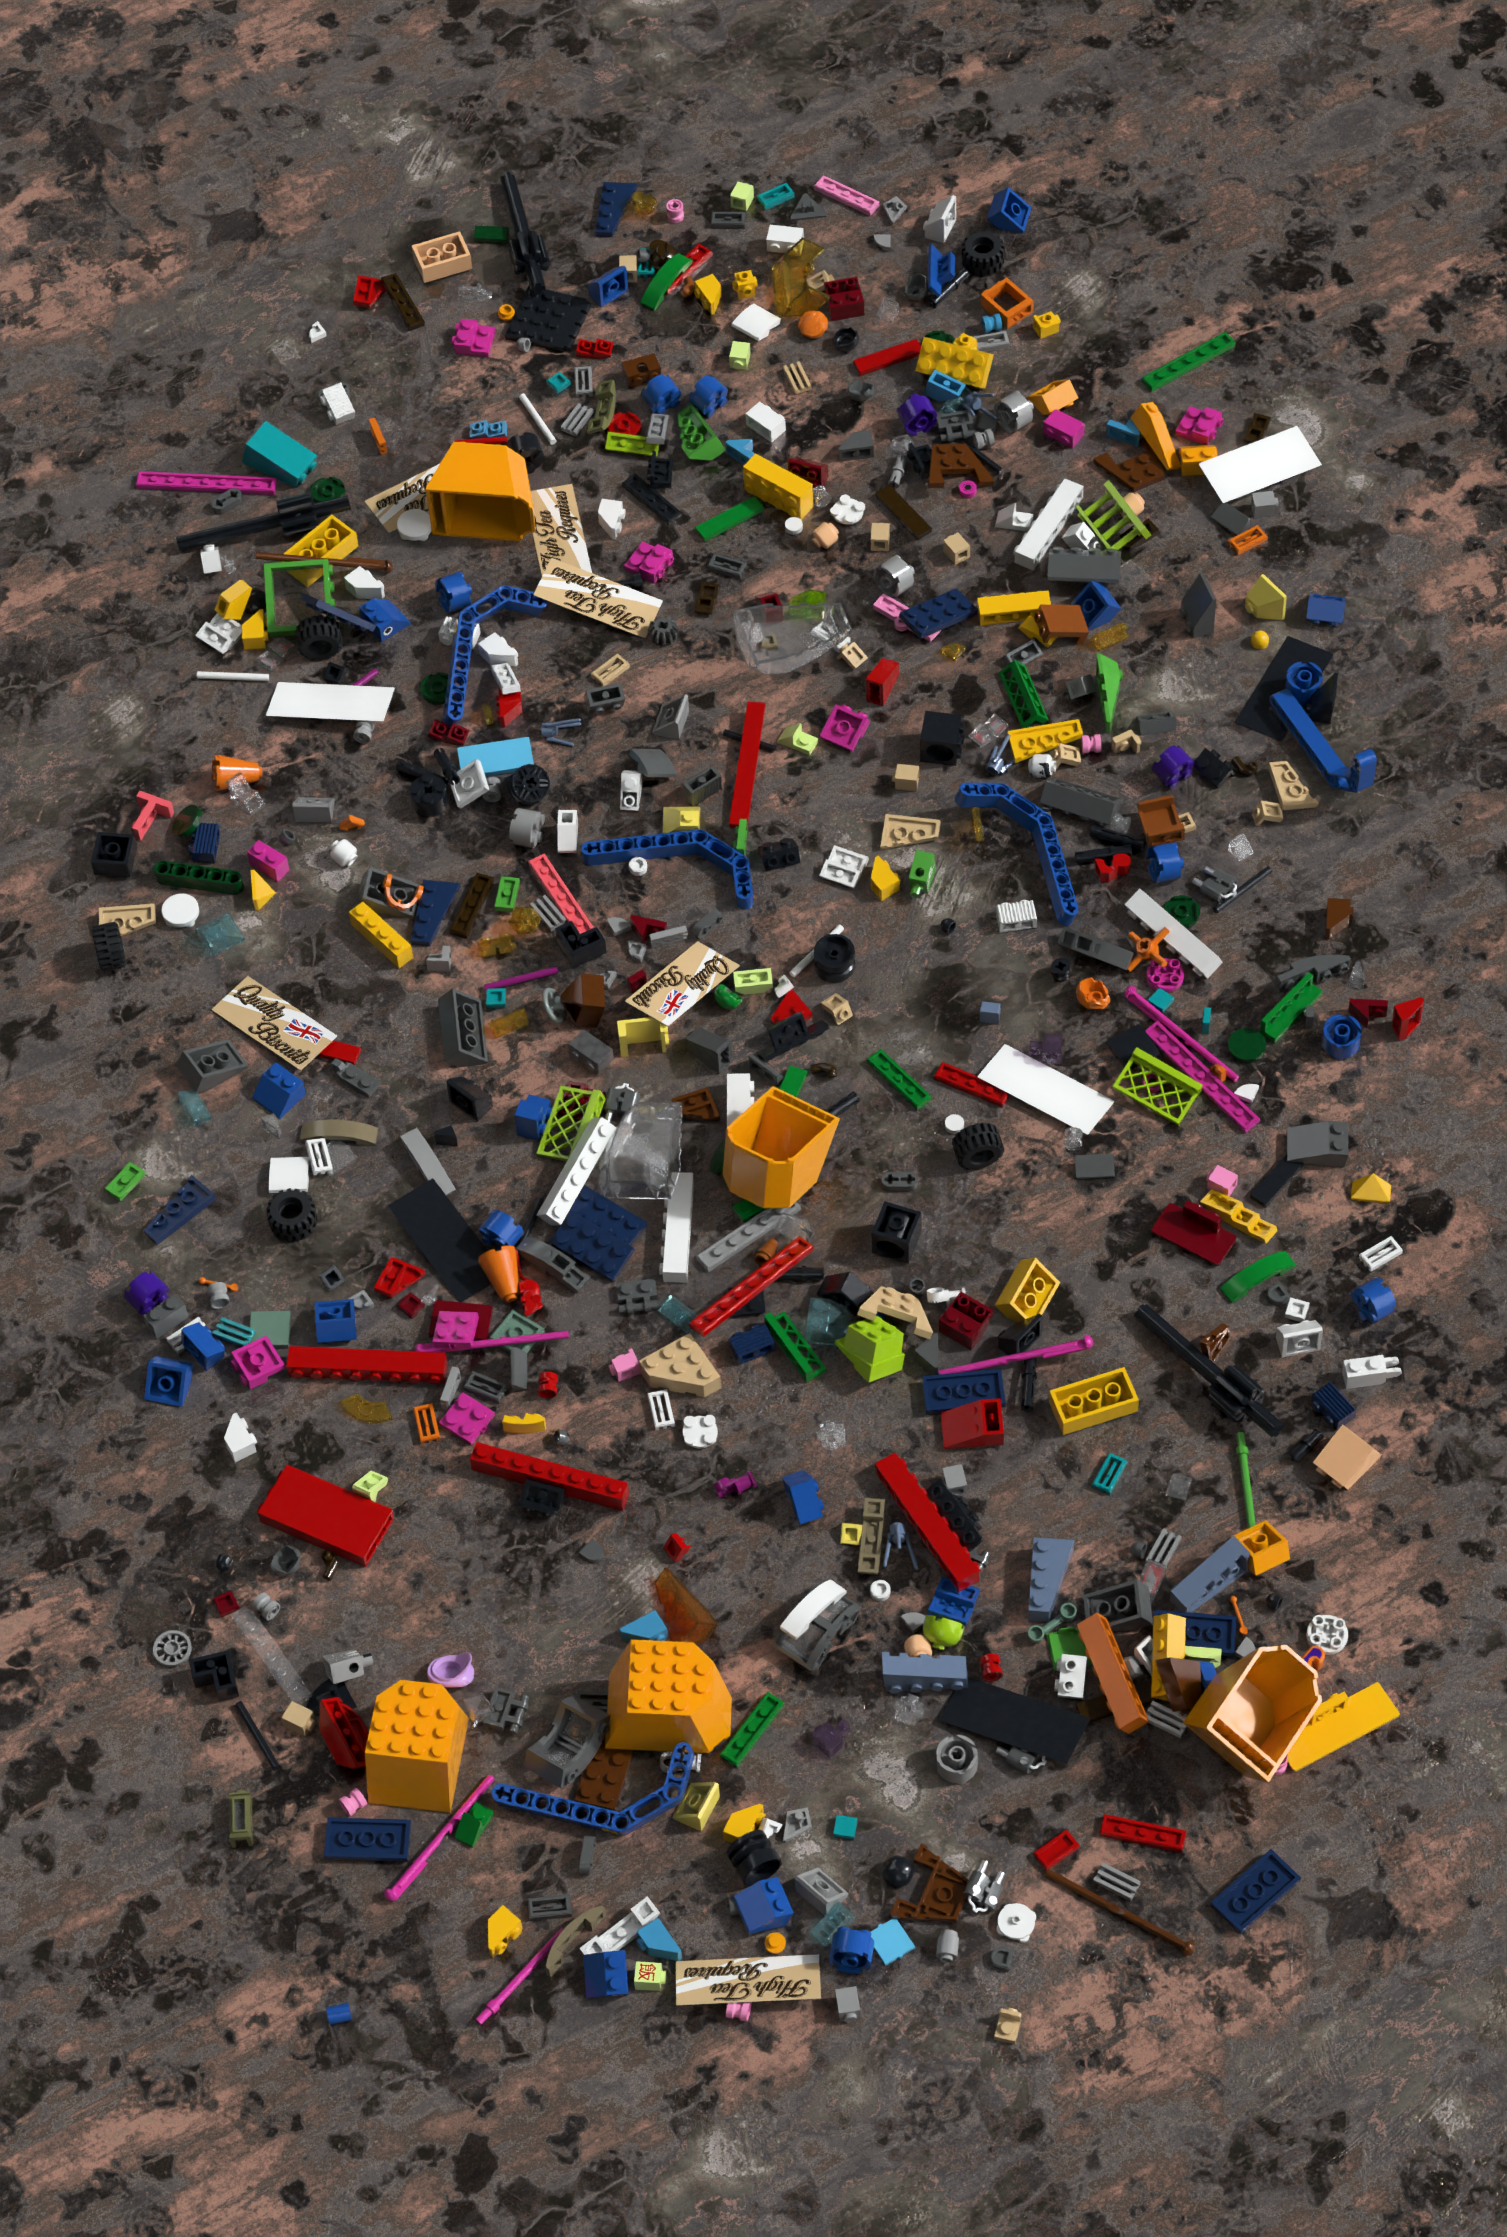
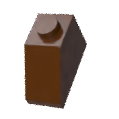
[1325,898,1354,940]

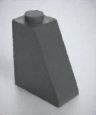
[685,1027,732,1074]

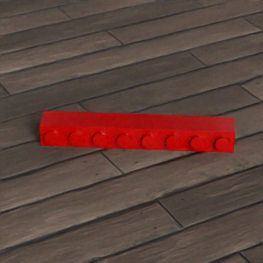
[286,1346,448,1384]
[470,1442,629,1511]
[875,1452,981,1592]

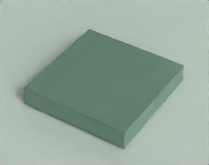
[489,1309,545,1353]
[249,1311,291,1348]

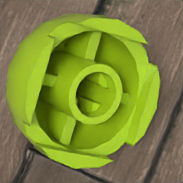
[923,1615,965,1650]

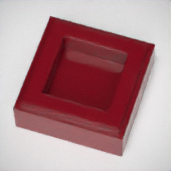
[627,969,647,993]
[397,1292,425,1319]
[213,1590,240,1618]

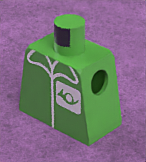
[909,850,936,898]

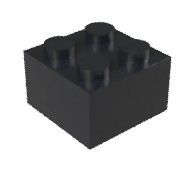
[91,832,137,877]

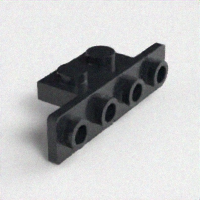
[756,1012,830,1061]
[926,1479,984,1552]

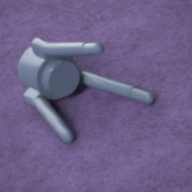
[963,391,998,420]
[542,718,581,747]
[986,734,1015,776]
[883,1522,919,1570]

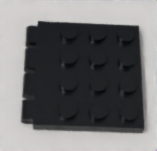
[505,285,592,353]

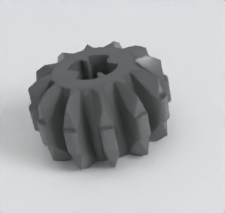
[648,615,679,646]

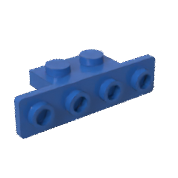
[927,244,955,297]

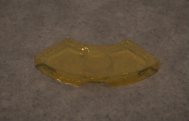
[971,807,984,842]
[340,1393,393,1423]

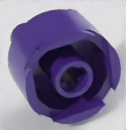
[896,394,938,435]
[1152,745,1194,789]
[124,1271,169,1315]

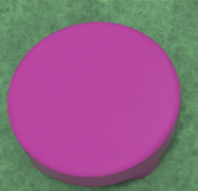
[1146,958,1184,993]

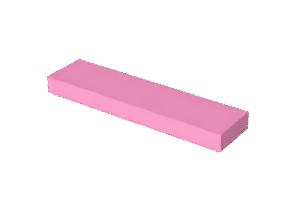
[814,175,880,216]

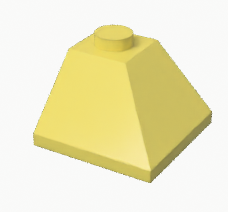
[1245,574,1287,620]
[663,807,700,833]

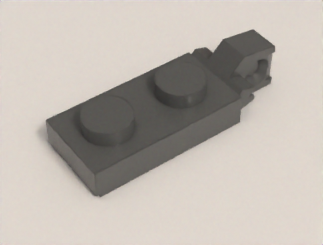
[331,1058,381,1098]

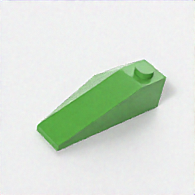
[677,404,726,460]
[1096,653,1123,734]

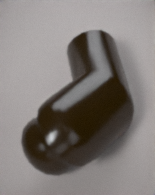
[1231,756,1258,775]
[810,1063,837,1078]
[321,1550,339,1581]

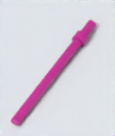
[475,1928,563,2025]

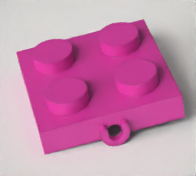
[432,1311,479,1350]
[439,1392,495,1446]

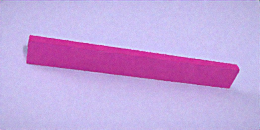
[136,471,277,495]
[1145,1020,1260,1133]

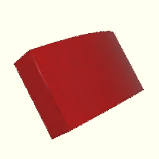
[575,338,614,359]

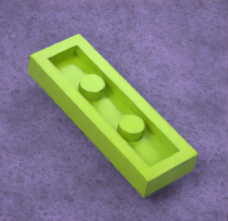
[605,432,659,457]

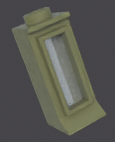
[229,1790,253,1848]

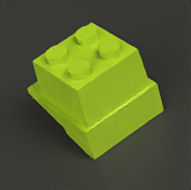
[835,1316,905,1382]

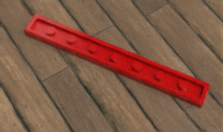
[729,701,766,828]
[689,1236,814,1337]

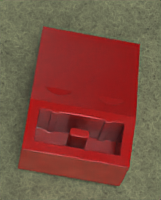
[941,1398,1004,1449]

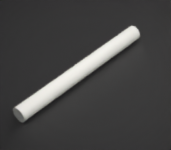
[519,393,557,445]
[197,671,269,681]
[789,924,844,978]

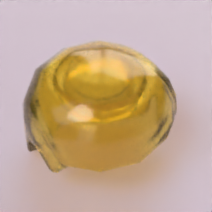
[631,191,657,215]

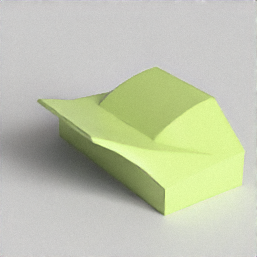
[733,968,773,995]
[1185,1646,1222,1668]

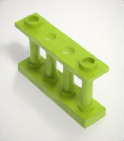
[1075,480,1151,551]

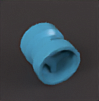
[981,313,1002,333]

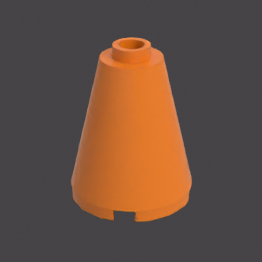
[212,755,262,791]
[478,1246,520,1302]

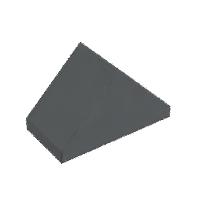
[914,1333,938,1375]

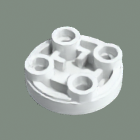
[397,509,432,541]
[162,894,199,927]
[1306,1615,1348,1655]

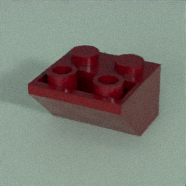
[824,277,865,321]
[788,457,829,492]
[939,1292,994,1351]

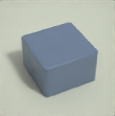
[980,1001,1001,1024]

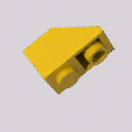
[694,274,721,315]
[215,580,252,620]
[242,609,269,650]
[871,855,901,901]
[723,1804,766,1843]
[488,1905,523,1958]

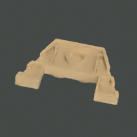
[857,1286,933,1339]

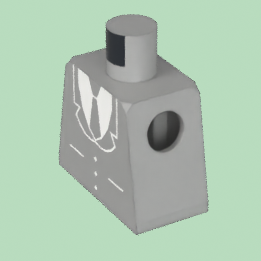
[323,1650,373,1684]

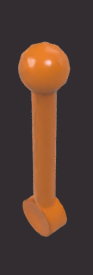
[198,1277,238,1292]
[1229,1596,1248,1635]

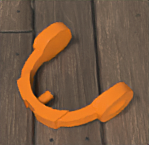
[382,873,424,910]

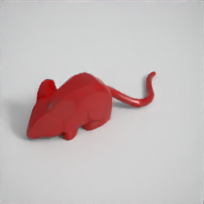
[516,1250,543,1316]

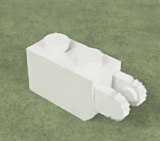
[1342,1355,1402,1389]

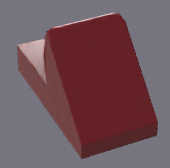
[630,915,667,944]
[1348,998,1388,1028]

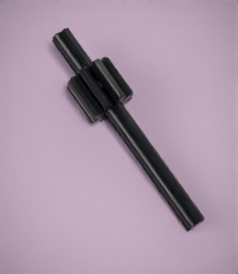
[500,172,549,295]
[176,493,351,551]
[1134,1304,1284,1438]

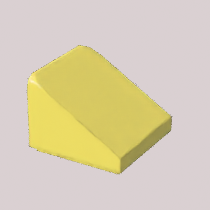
[840,1523,863,1545]

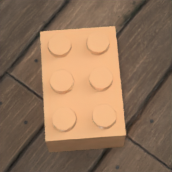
[412,231,472,283]

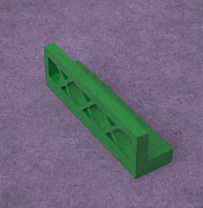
[999,660,1049,728]
[1260,973,1323,1043]
[764,1312,827,1383]

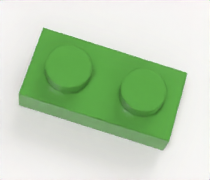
[733,819,748,856]
[495,876,520,913]
[105,1162,145,1202]

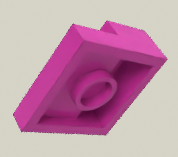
[452,319,496,357]
[1175,406,1224,445]
[624,541,674,584]
[820,704,870,752]
[230,1335,285,1390]

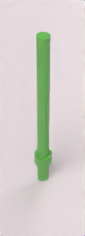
[1236,1432,1256,1528]

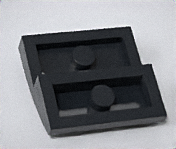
[1106,1024,1161,1073]

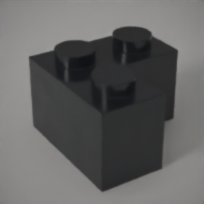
[555,921,607,968]
[816,1271,874,1316]
[189,1650,239,1701]

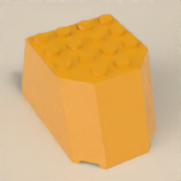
[426,442,536,541]
[723,1086,840,1208]
[605,1639,732,1753]
[1183,1645,1322,1783]
[365,1680,469,1813]

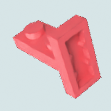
[131,791,174,841]

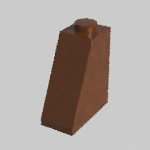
[1156,1657,1202,1716]

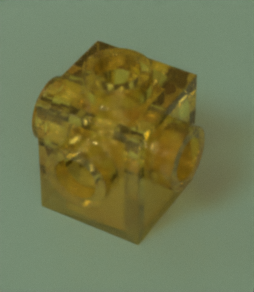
[508,906,542,934]

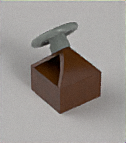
[542,974,605,1028]

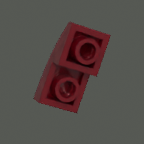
[427,719,470,746]

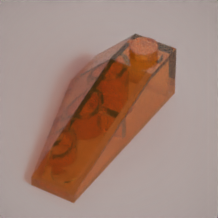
[654,1568,718,1645]

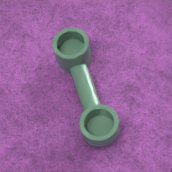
[1027,1603,1077,1643]

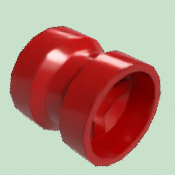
[537,1372,558,1399]
[980,1653,1003,1681]

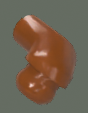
[680,276,695,298]

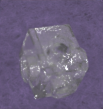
[816,1420,846,1450]
[893,1693,925,1726]

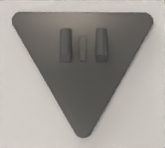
[790,193,827,221]

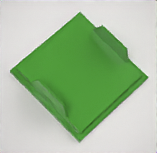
[1046,1627,1093,1671]

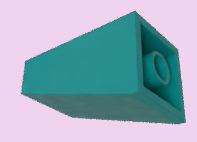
[242,421,317,488]

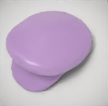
[427,1652,474,1688]

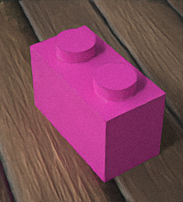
[1043,409,1085,448]
[247,840,289,882]

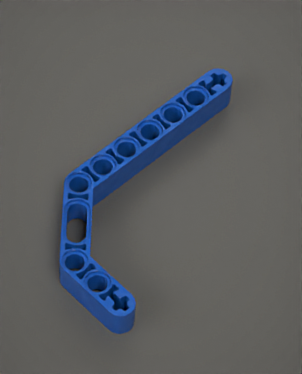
[443,585,548,726]
[1269,688,1377,793]
[954,783,1078,926]
[581,829,753,910]
[491,1742,695,1836]

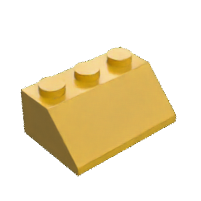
[995,1258,1060,1322]

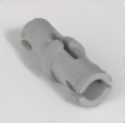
[888,455,908,489]

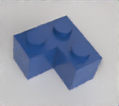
[515,1094,552,1141]
[782,1470,824,1524]

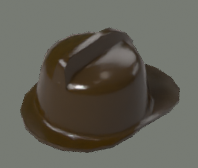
[649,240,676,270]

